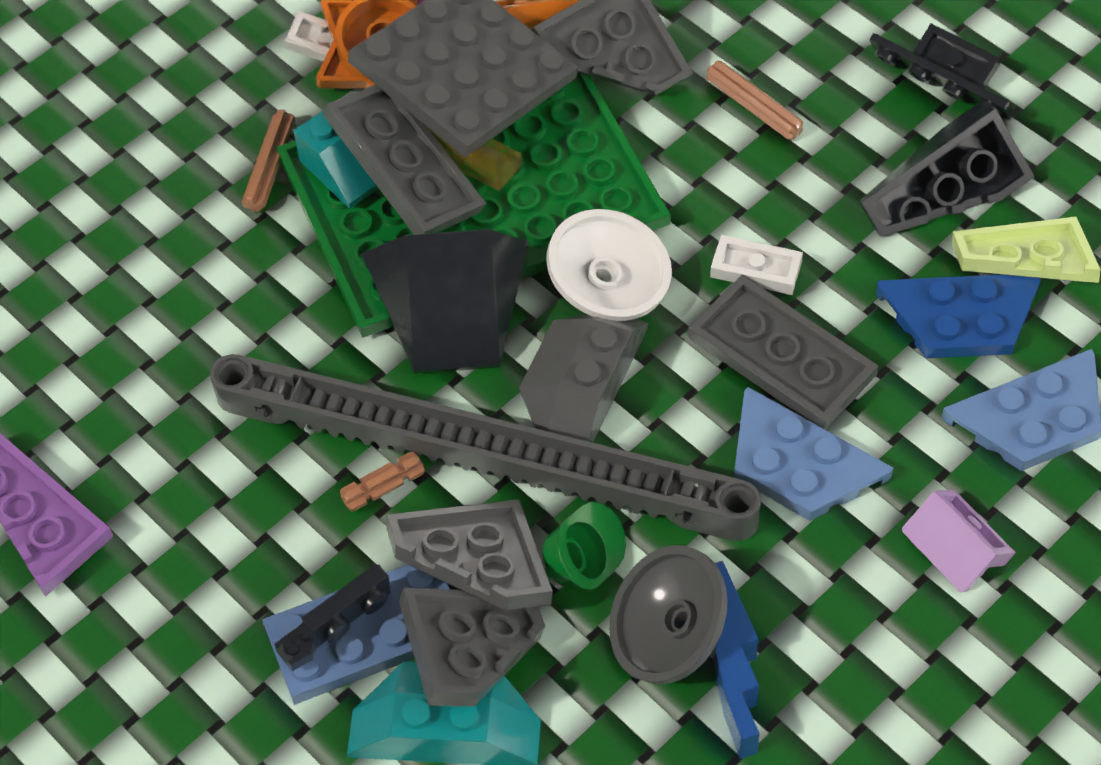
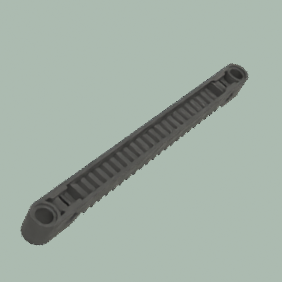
[210,354,761,541]

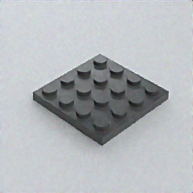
[348,0,578,158]

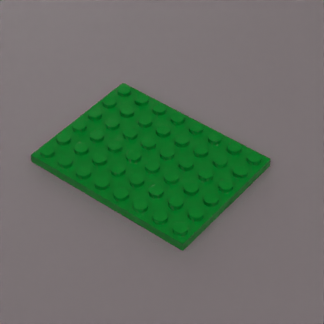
[276,73,671,338]

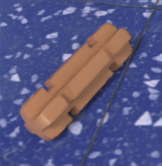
[340,452,424,511]

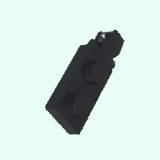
[274,564,391,671]

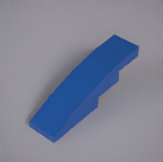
[712,560,760,759]

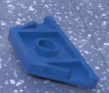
[876,274,1041,358]

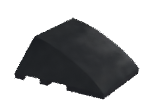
[361,229,529,374]

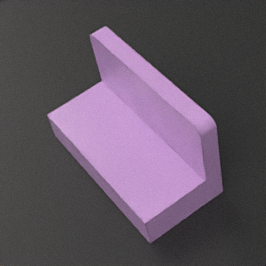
[902,490,1016,592]

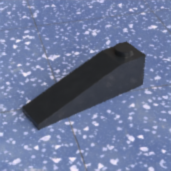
[859,105,1035,237]

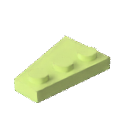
[952,217,1101,283]

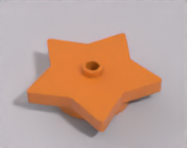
[316,0,418,89]

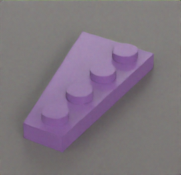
[0,433,113,597]

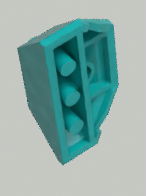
[347,661,541,765]

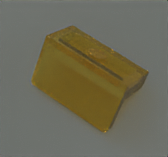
[429,128,522,191]

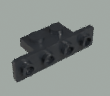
[869,23,1015,120]

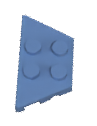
[942,349,1101,471]
[734,387,893,521]

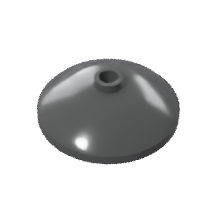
[609,545,727,685]

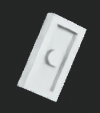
[710,235,803,295]

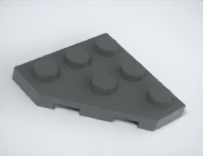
[531,0,693,95]
[386,500,553,610]
[399,588,545,706]

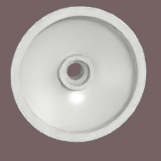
[546,209,672,321]

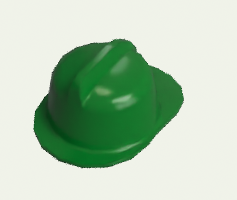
[543,502,626,590]

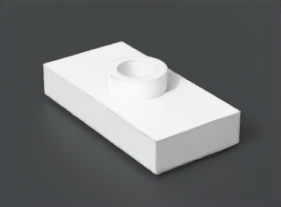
[284,11,333,61]

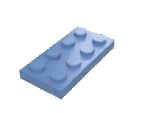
[262,564,449,705]

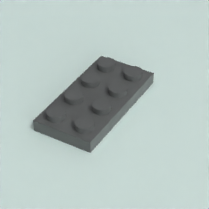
[322,85,486,235]
[688,275,878,430]

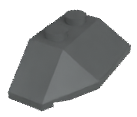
[519,314,648,443]

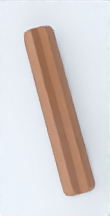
[707,60,804,140]
[242,109,296,213]

